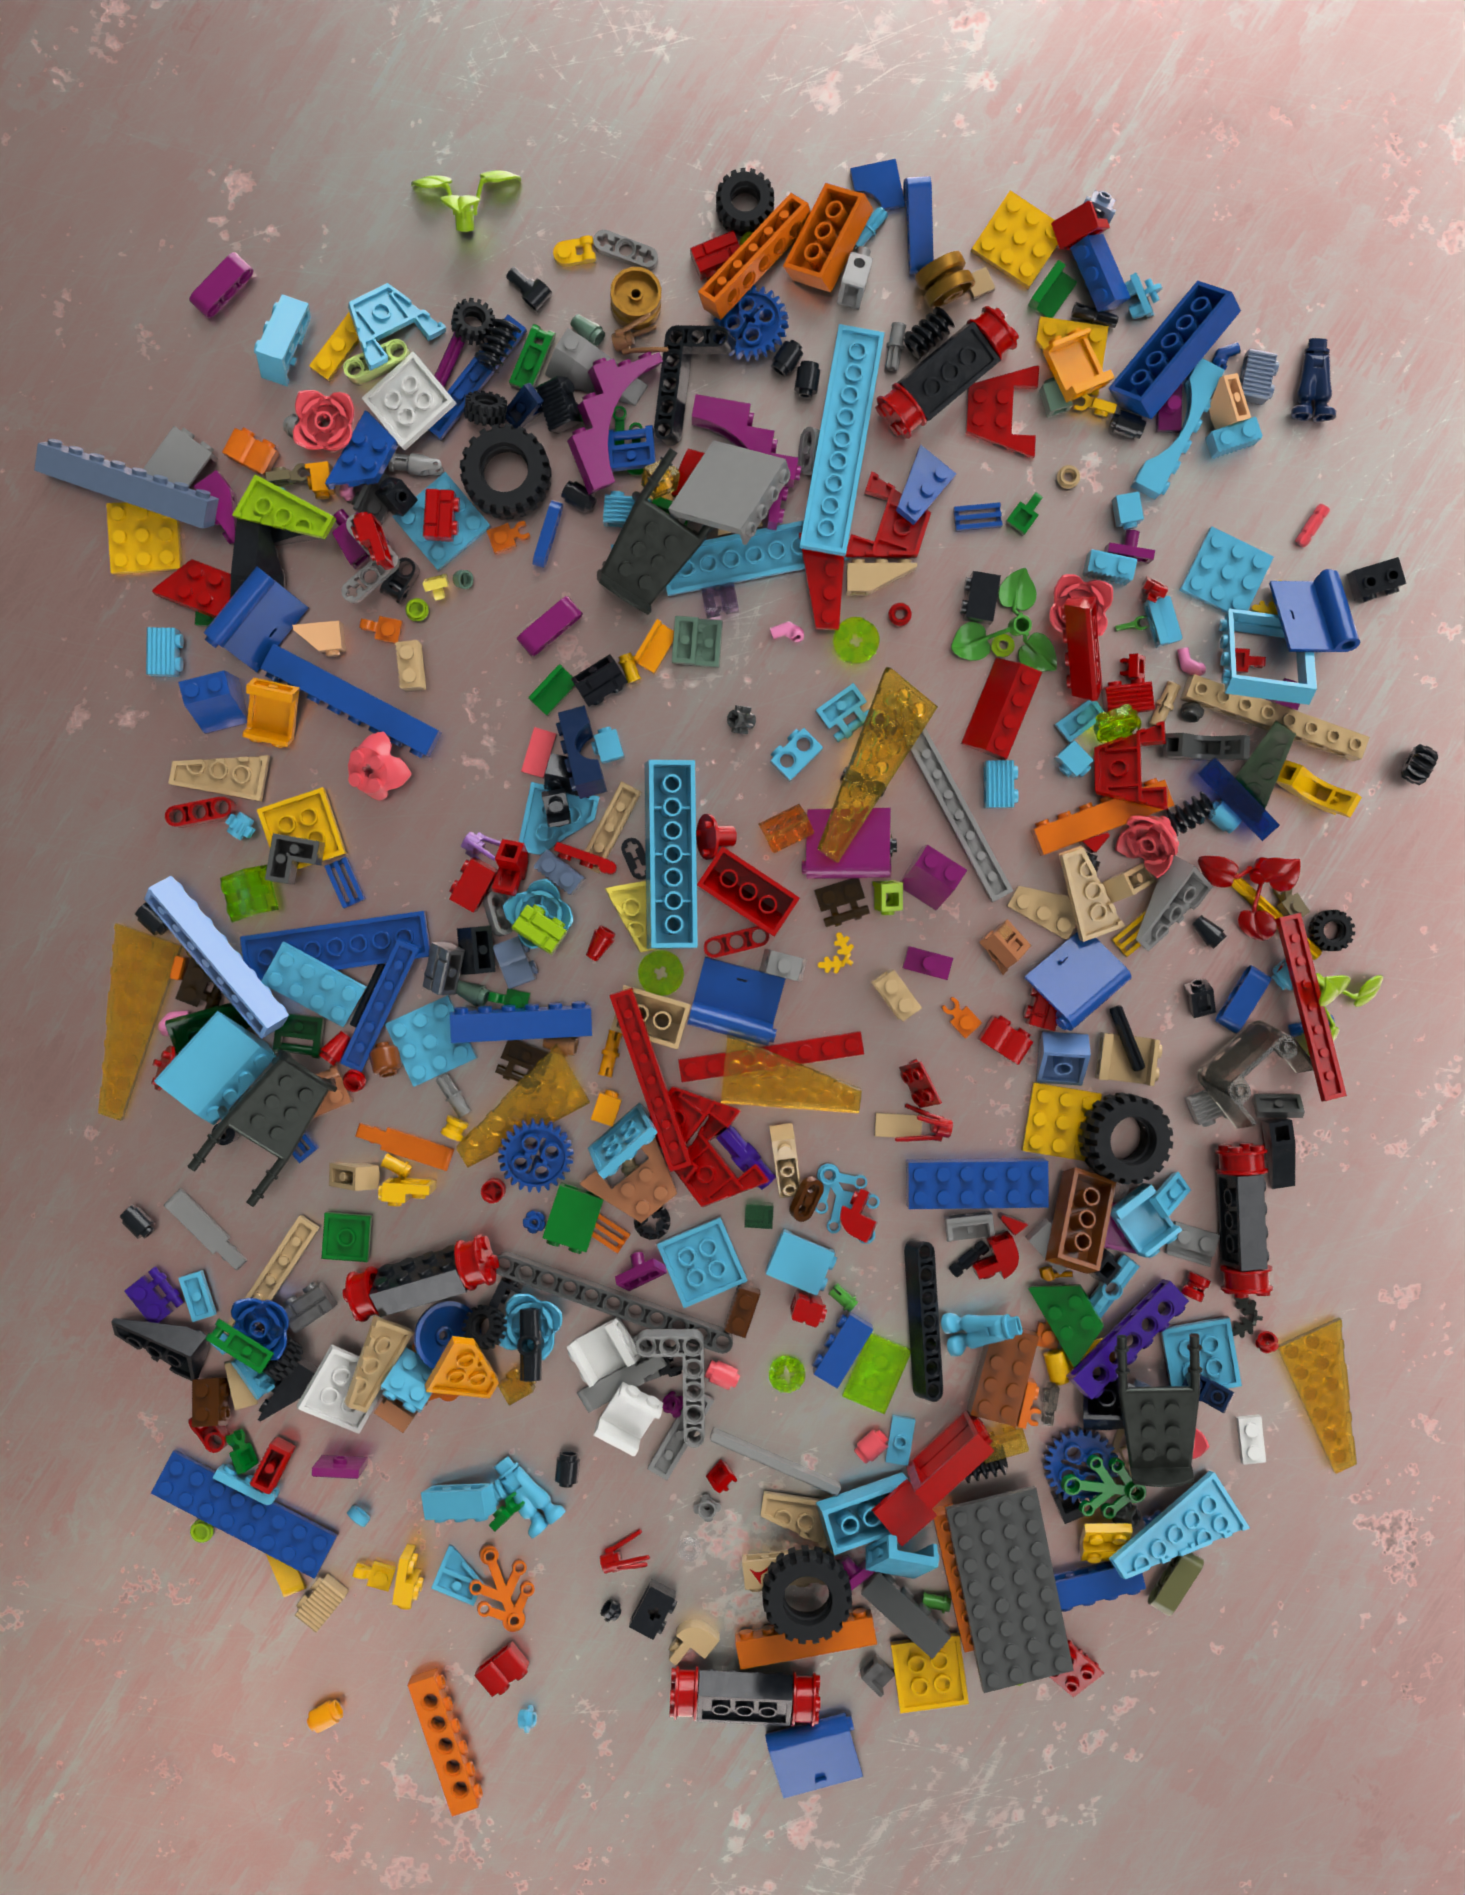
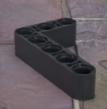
[654,325,736,446]

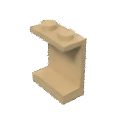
[871,969,922,1022]
[1095,1032,1162,1086]

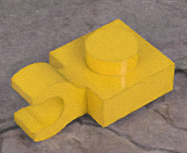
[1073,394,1117,417]
[352,1561,396,1592]

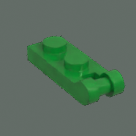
[509,324,556,389]
[205,1318,275,1374]

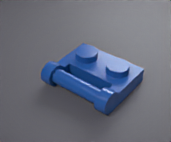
[608,425,656,472]

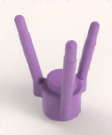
[461,832,501,861]

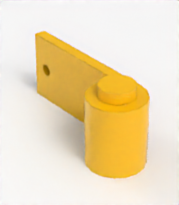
[1043,1337,1116,1385]

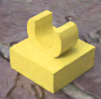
[423,573,449,601]

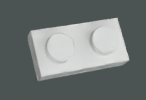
[1236,1414,1266,1465]

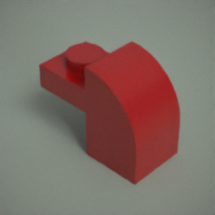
[492,839,528,896]
[840,1188,878,1243]
[972,1230,1019,1280]

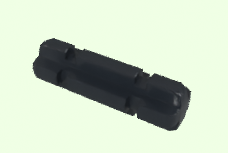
[949,1240,990,1278]

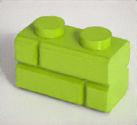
[512,904,567,956]

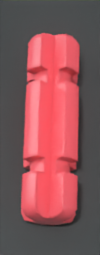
[1295,504,1330,547]

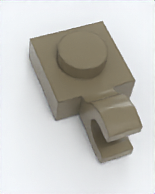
[265,463,308,486]
[1272,889,1310,917]

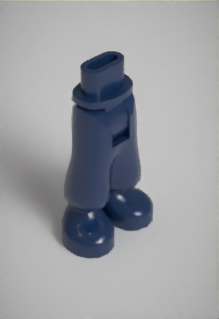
[1291,338,1337,422]

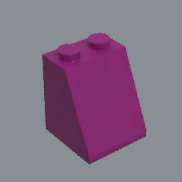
[900,845,967,910]

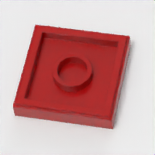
[872,1479,937,1546]

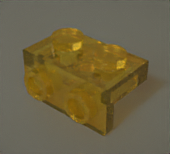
[984,1426,1029,1463]

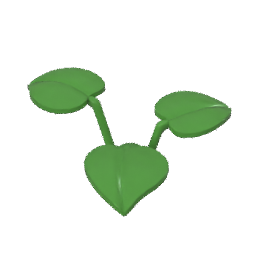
[951,568,1057,672]

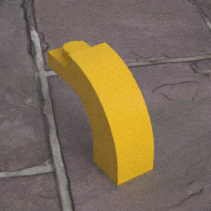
[1276,760,1362,818]

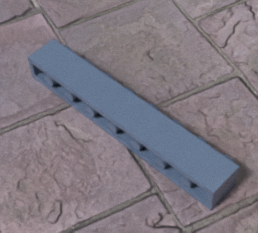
[34,439,219,529]

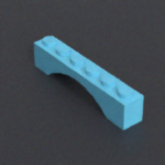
[1131,358,1225,499]

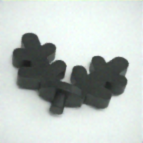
[1232,1297,1263,1338]

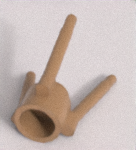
[611,313,668,356]

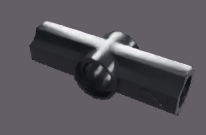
[517,1308,545,1382]

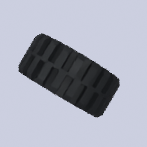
[460,423,552,519]
[1078,1093,1173,1185]
[762,1545,852,1644]

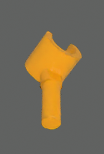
[1039,1266,1073,1281]

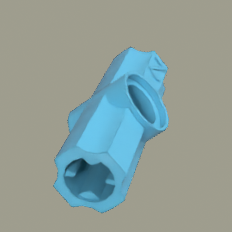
[1089,1254,1140,1319]

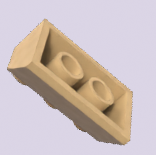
[611,985,691,1049]

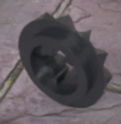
[634,1206,671,1240]

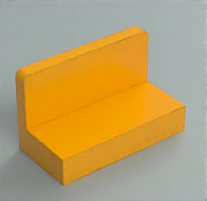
[633,619,674,674]

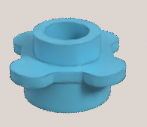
[518,1705,537,1733]

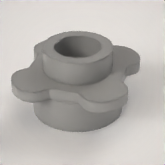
[693,1494,721,1522]

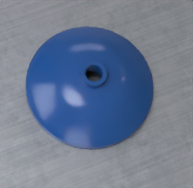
[414,1301,481,1369]

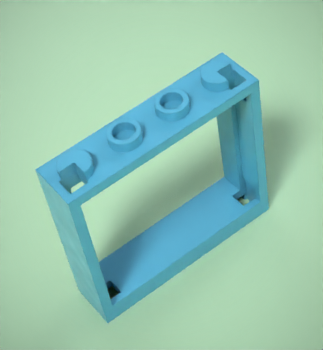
[1219,608,1317,705]

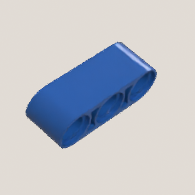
[1215,965,1271,1034]

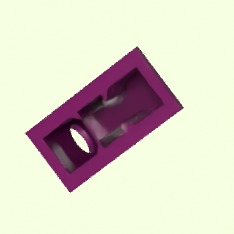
[332,509,389,569]

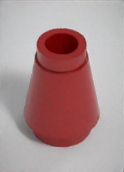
[586,925,616,961]
[319,1031,351,1066]

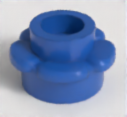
[523,1211,546,1234]

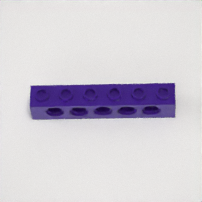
[1066,1279,1189,1399]

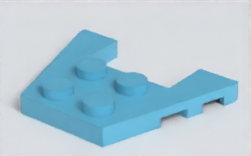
[348,283,446,371]

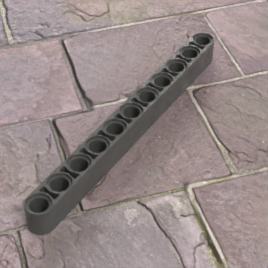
[496,1251,733,1354]

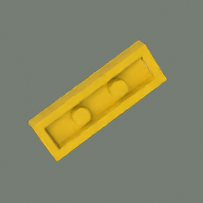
[309,312,359,382]

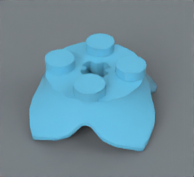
[503,879,573,949]
[499,1293,563,1360]

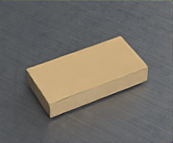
[874,1113,922,1137]

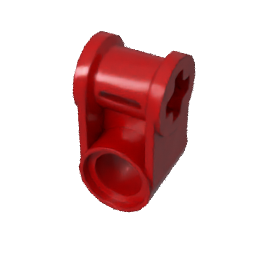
[188,1417,230,1453]

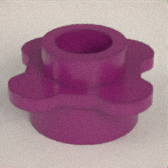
[662,1391,683,1418]

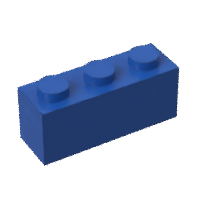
[1070,234,1131,312]
[812,1312,874,1389]

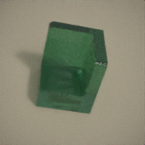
[744,1202,774,1229]

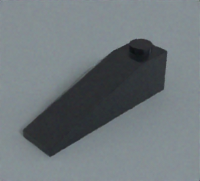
[231,518,285,597]
[111,1318,209,1381]
[1083,1375,1135,1430]

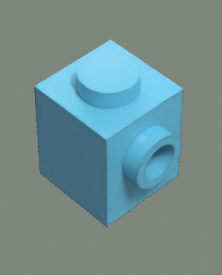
[1112,491,1144,530]
[591,727,625,764]
[1054,740,1093,778]

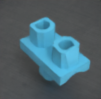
[1125,273,1163,320]

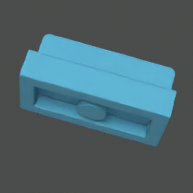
[1143,596,1183,648]

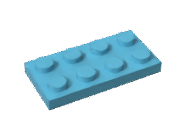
[261,942,367,1027]

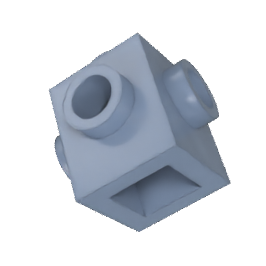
[1084,190,1116,224]

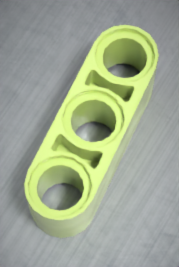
[343,339,410,385]

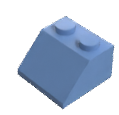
[1036,1031,1091,1086]

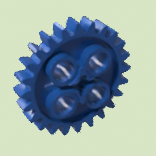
[713,285,789,361]
[498,1118,574,1193]
[1043,1427,1119,1504]

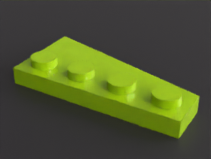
[232,474,337,539]

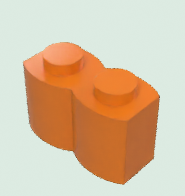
[222,427,279,478]

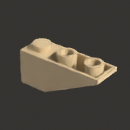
[846,559,917,595]
[769,1123,801,1199]

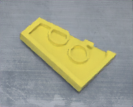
[604,881,656,953]

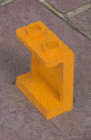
[1043,327,1115,403]
[242,677,300,748]

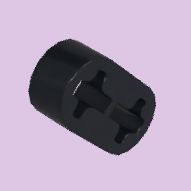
[621,838,646,880]

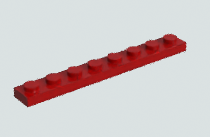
[1276,913,1347,1102]
[609,987,692,1172]
[678,1031,864,1083]

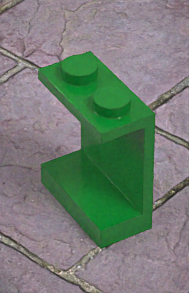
[542,1182,604,1254]

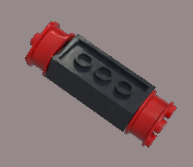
[875,306,1019,439]
[1215,1142,1273,1298]
[343,1234,499,1322]
[669,1665,821,1727]

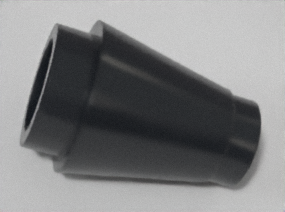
[1192,915,1227,949]

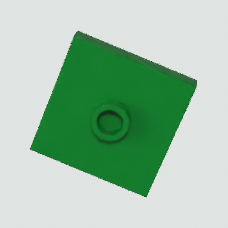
[321,1212,372,1262]

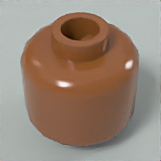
[369,1042,402,1078]

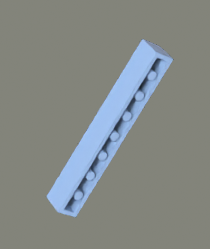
[144,876,289,1039]

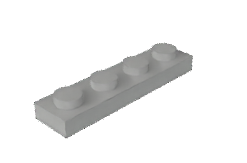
[647,1387,714,1480]

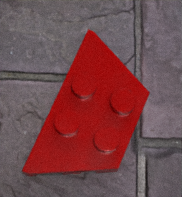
[152,559,231,618]

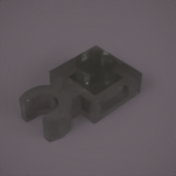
[1041,1382,1060,1426]

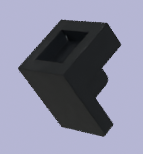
[1051,1491,1085,1524]

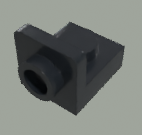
[542,787,571,827]
[1184,979,1216,1018]
[489,1277,523,1309]
[661,1342,683,1377]

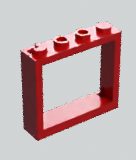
[905,1410,994,1510]

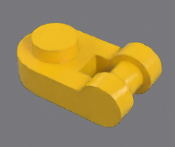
[553,235,596,267]

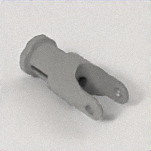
[388,451,443,476]

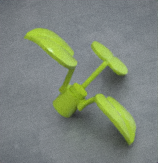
[411,170,521,232]
[1306,973,1384,1056]

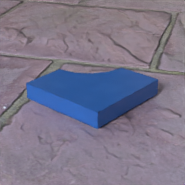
[850,159,905,211]

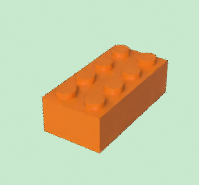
[783,183,873,293]

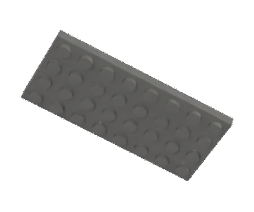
[945,1486,1074,1693]

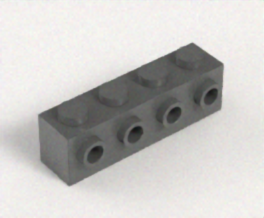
[861,1572,951,1659]

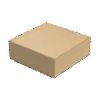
[969,267,995,300]

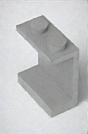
[143,426,218,487]

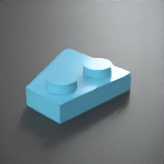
[431,1544,483,1606]

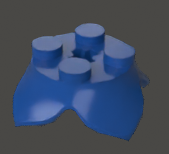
[228,1298,289,1360]

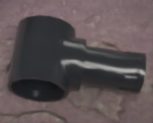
[506,267,552,311]

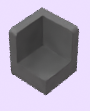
[860,1654,895,1697]

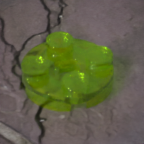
[833,617,880,664]
[1094,704,1142,743]
[638,950,684,996]

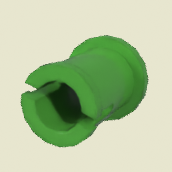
[828,1283,858,1312]
[922,1592,951,1614]

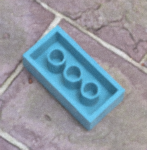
[816,1472,910,1555]

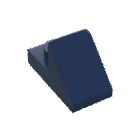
[506,383,544,429]

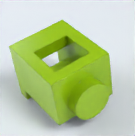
[872,880,903,915]

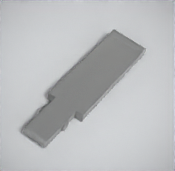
[164,1188,247,1270]
[577,1357,667,1413]

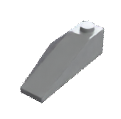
[545,328,648,406]
[1136,855,1213,951]

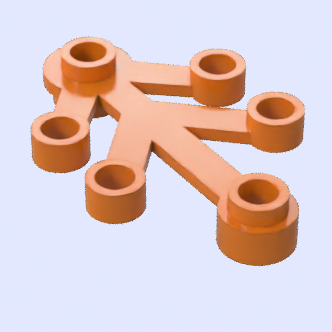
[469,1544,535,1632]

